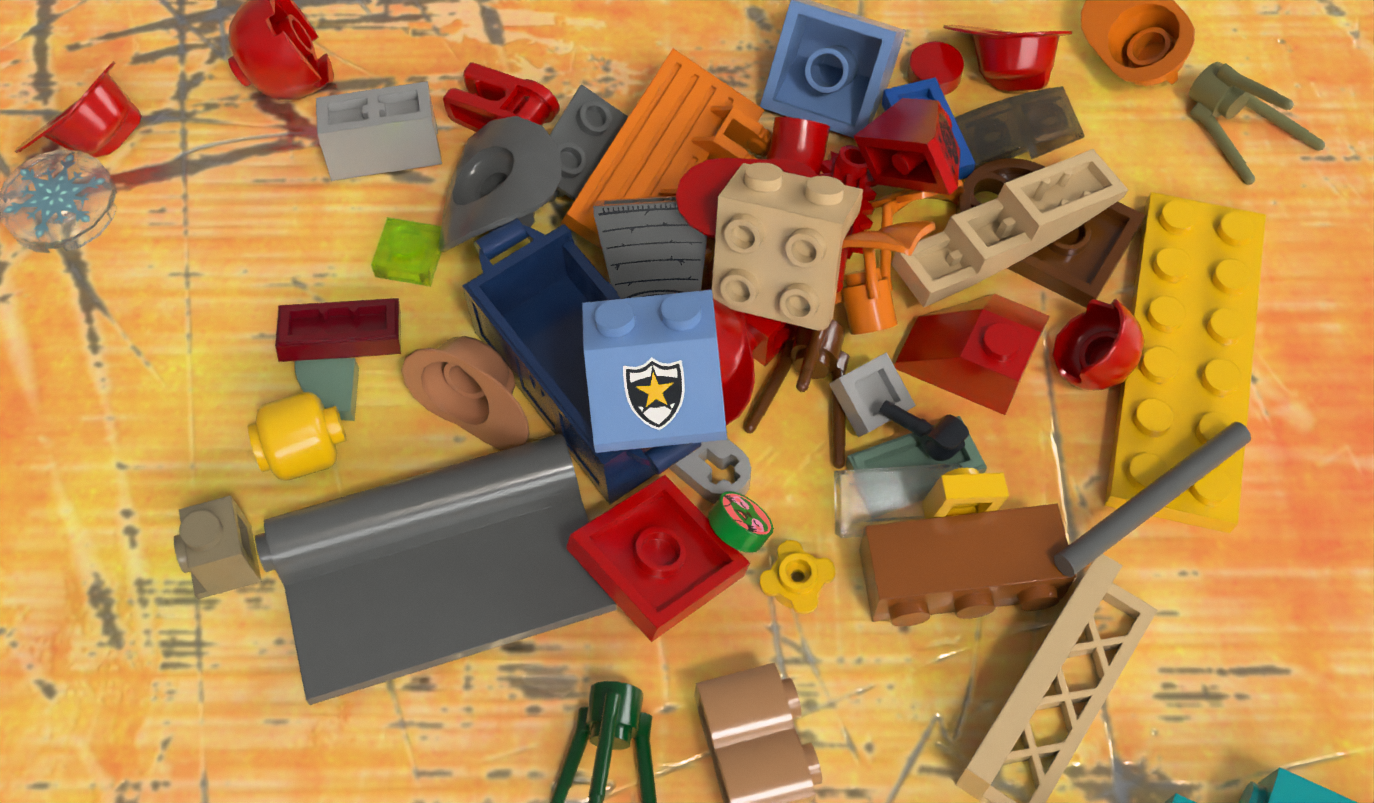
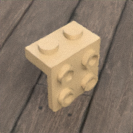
[712,163,863,330]

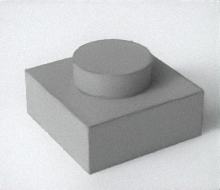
[829,352,916,437]

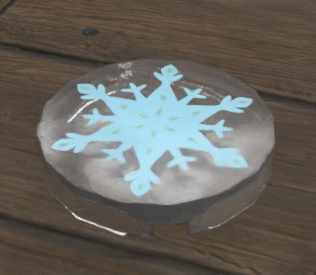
[0,150,118,253]

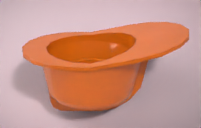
[1081,0,1195,86]

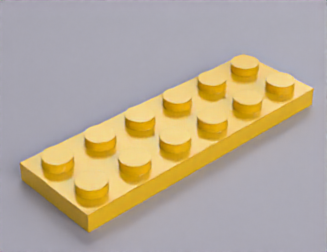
[1104,192,1266,533]

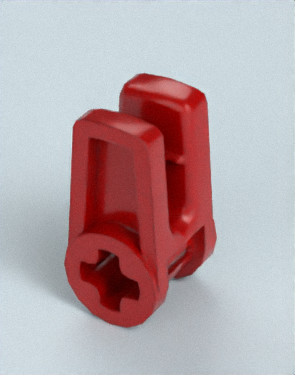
[443,62,560,132]

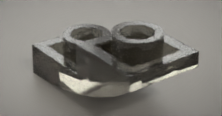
[955,86,1084,170]

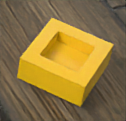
[922,467,1009,519]

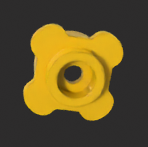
[759,540,836,614]

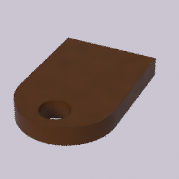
[956,158,1145,308]

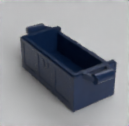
[462,218,701,504]

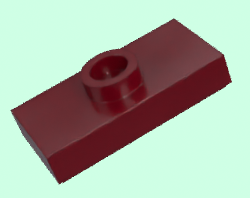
[275,298,401,362]

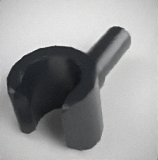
[879,400,969,461]

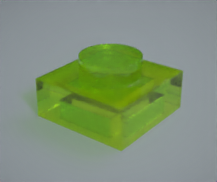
[371,217,442,287]

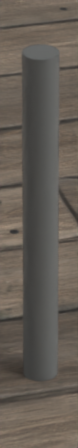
[1054,422,1251,577]

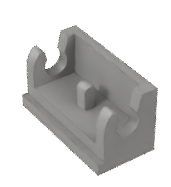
[316,81,442,181]

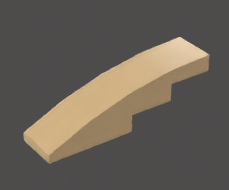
[891,149,1128,307]

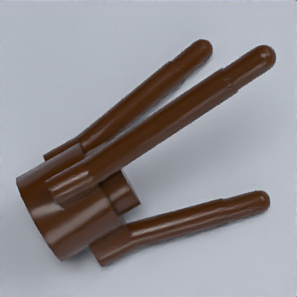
[744,319,850,469]

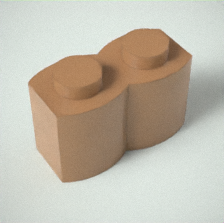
[694,663,822,803]

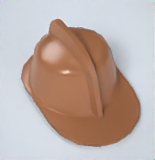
[402,336,530,450]

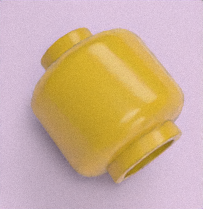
[248,392,347,481]

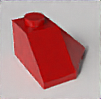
[894,294,1050,415]

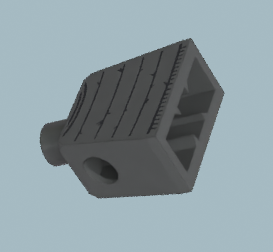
[593,196,707,299]

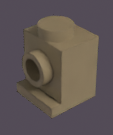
[174,495,262,599]

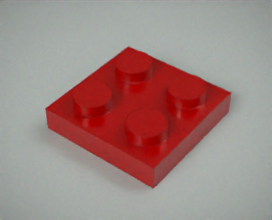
[566,475,750,642]

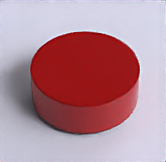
[907,41,964,95]

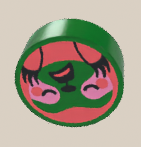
[708,491,774,553]

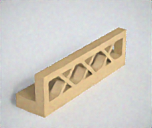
[956,554,1158,803]

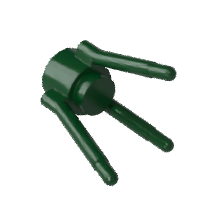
[550,681,657,803]

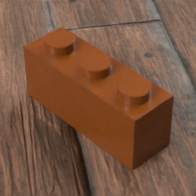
[859,503,1076,627]

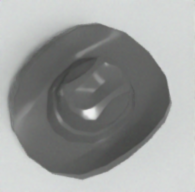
[438,116,562,252]

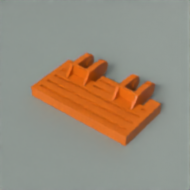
[561,48,772,266]

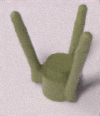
[1189,61,1325,185]

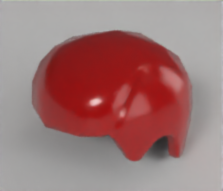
[1052,299,1145,391]

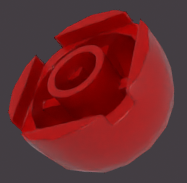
[228,0,334,100]

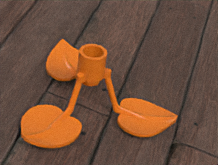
[706,180,964,335]

